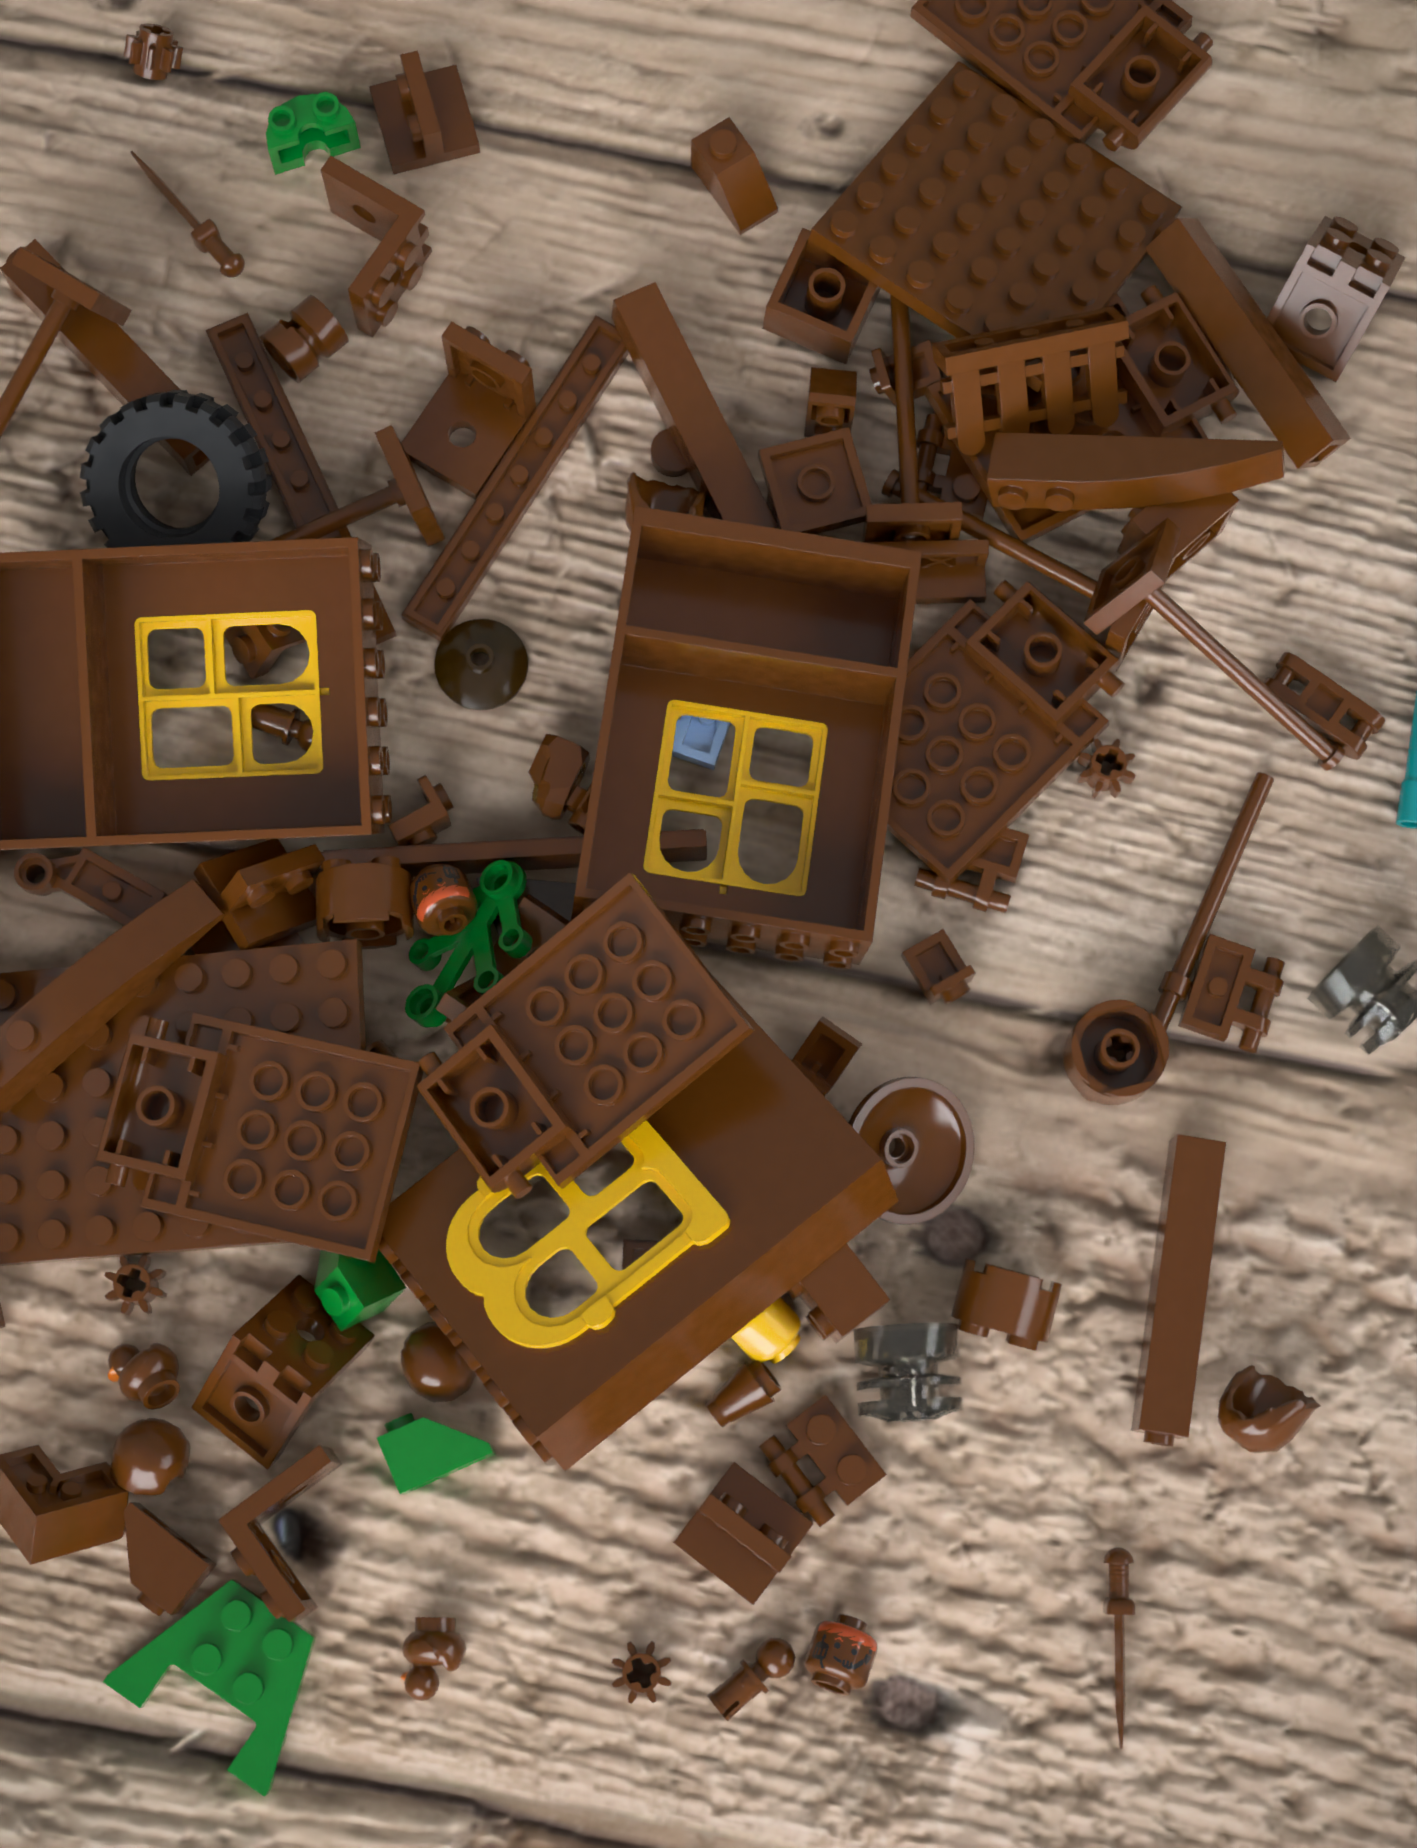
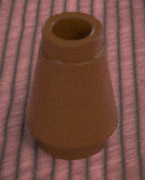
[705,1360,782,1427]

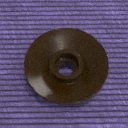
[434,619,528,710]

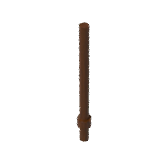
[1153,772,1274,1031]

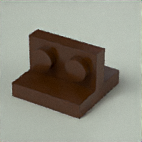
[369,50,480,175]
[758,427,872,535]
[194,839,325,950]
[673,1462,814,1605]

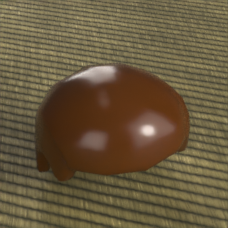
[401,1322,476,1403]
[110,1418,191,1496]

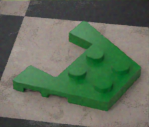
[103,1579,316,1797]

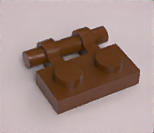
[916,414,988,520]
[914,828,1029,913]
[1178,934,1285,1053]
[759,1394,887,1527]

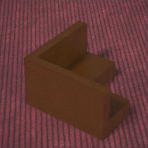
[0,1445,129,1565]

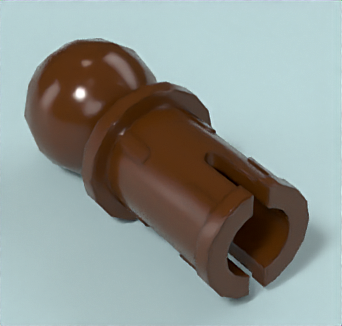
[251,704,313,752]
[707,1638,796,1721]

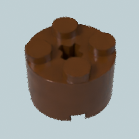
[316,856,414,949]
[1063,999,1170,1105]
[951,1258,1062,1351]

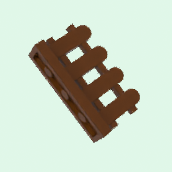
[932,306,1129,455]

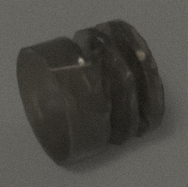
[1307,924,1417,1055]
[853,1323,964,1423]

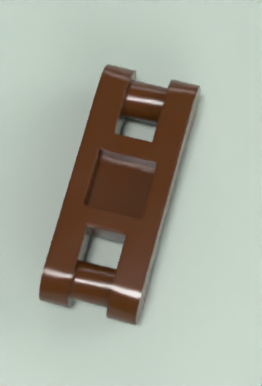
[1263,652,1386,760]

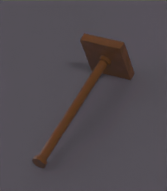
[0,246,132,439]
[862,294,963,542]
[269,425,445,547]
[881,469,1171,671]
[1083,518,1345,771]

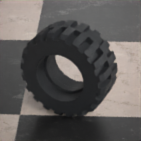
[80,390,272,548]

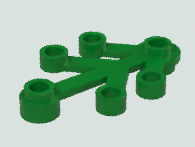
[405,860,533,1028]

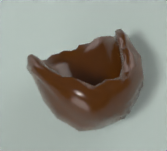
[625,472,706,533]
[1218,1365,1321,1453]

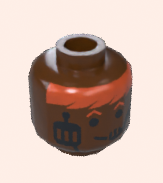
[409,864,478,936]
[805,1614,878,1696]

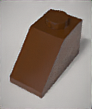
[691,117,778,235]
[124,1502,217,1616]

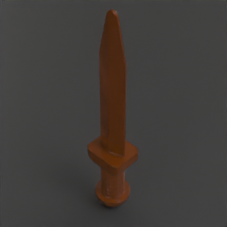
[130,151,245,278]
[1103,1547,1136,1749]

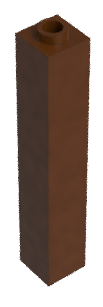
[1145,217,1351,469]
[0,239,210,476]
[611,282,778,528]
[1131,1134,1226,1447]

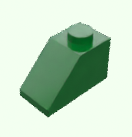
[314,1249,407,1331]
[377,1413,496,1495]

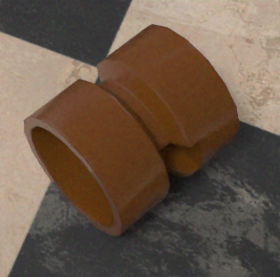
[260,294,349,383]

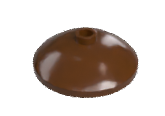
[848,1077,975,1225]

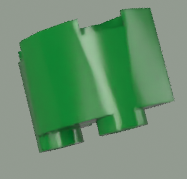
[266,92,361,175]

